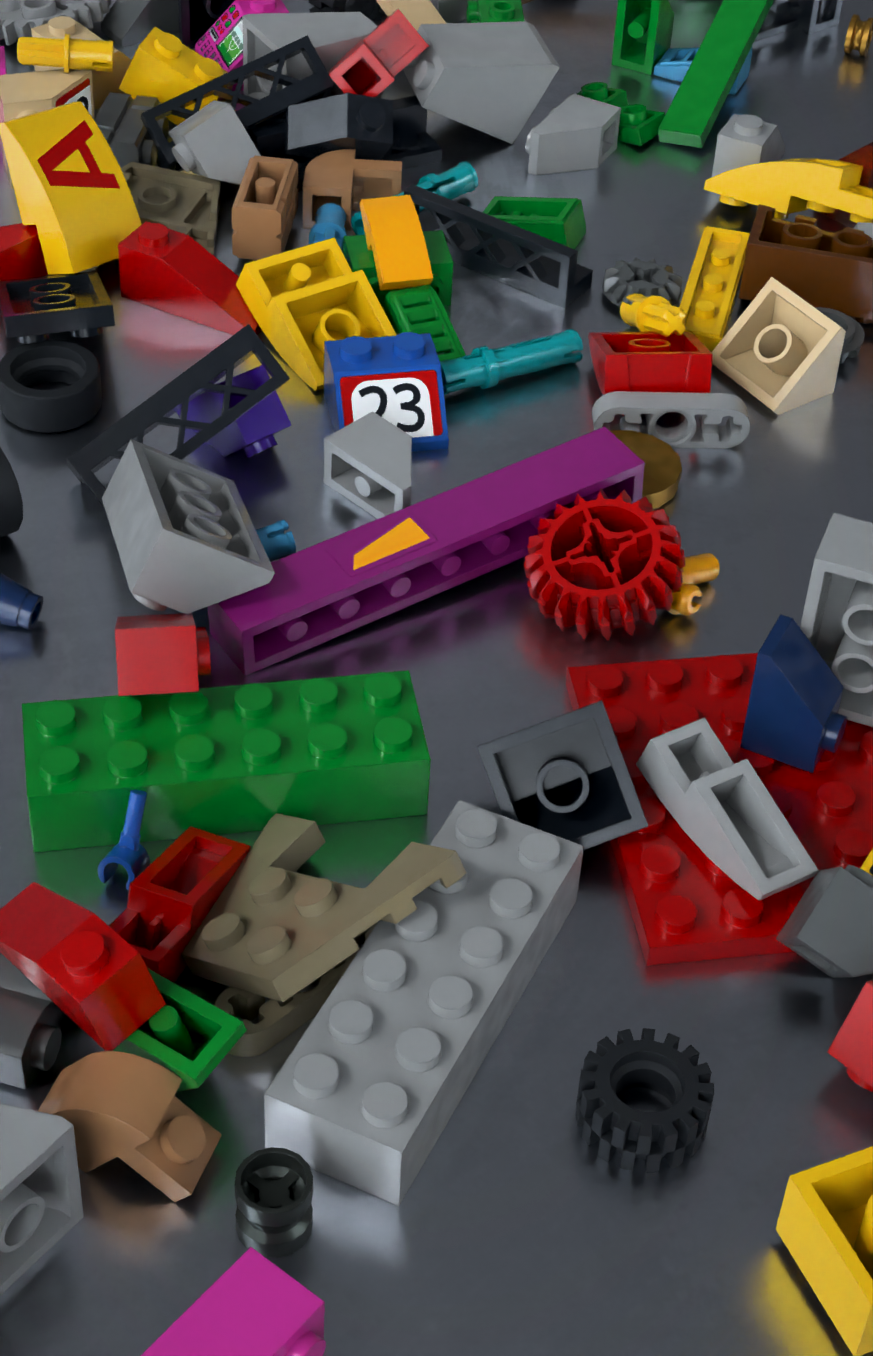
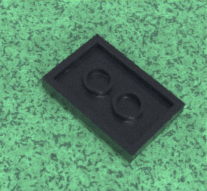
[0,271,115,344]

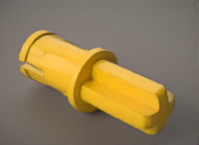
[17,34,114,73]
[620,293,687,337]

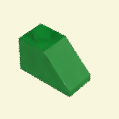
[611,0,674,75]
[113,968,247,1092]

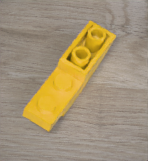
[704,158,873,223]

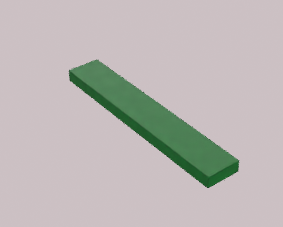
[658,0,774,148]

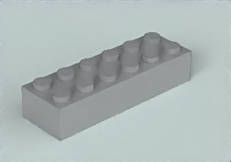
[264,800,584,1206]

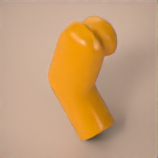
[668,553,720,616]

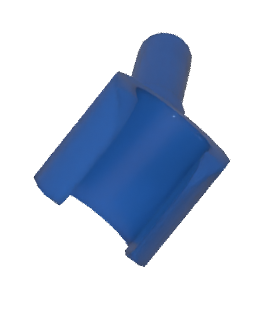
[97,790,150,890]

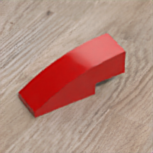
[109,826,251,983]

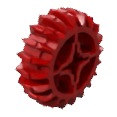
[524,489,685,641]

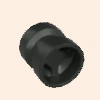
[234,1147,313,1258]

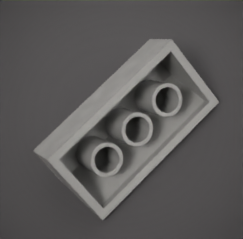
[102,439,275,614]

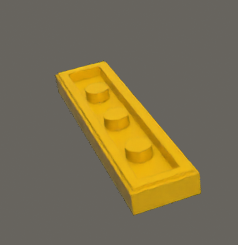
[679,226,750,352]

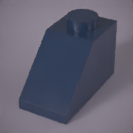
[740,614,848,773]

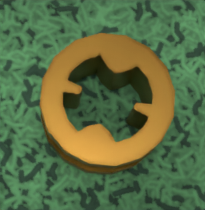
[844,14,873,57]

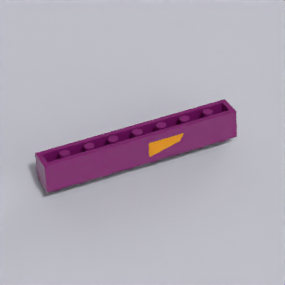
[208,427,645,676]

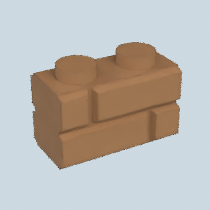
[232,155,298,261]

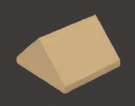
[711,277,846,415]

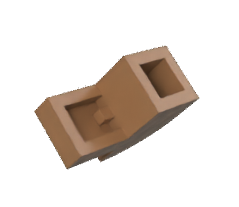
[302,149,402,231]
[38,1051,222,1202]

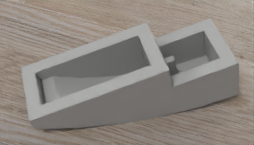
[636,717,819,901]

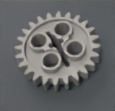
[0,0,111,46]

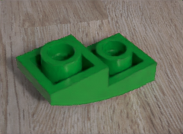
[577,82,665,146]

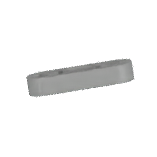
[592,391,750,449]

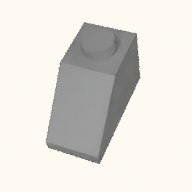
[168,100,261,185]
[712,114,785,177]
[324,412,412,519]

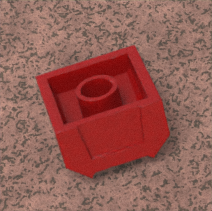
[588,332,713,416]

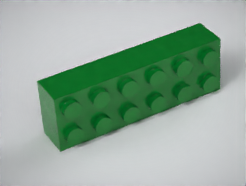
[22,670,431,853]

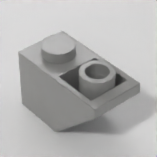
[525,93,621,175]

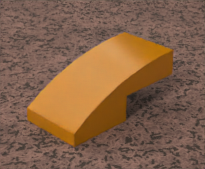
[359,195,433,291]

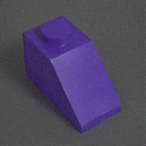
[177,365,291,458]

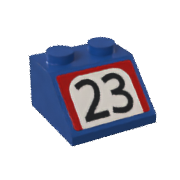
[324,332,449,452]

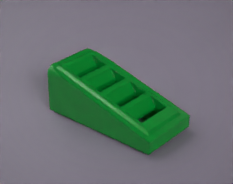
[483,196,586,249]
[385,285,466,361]

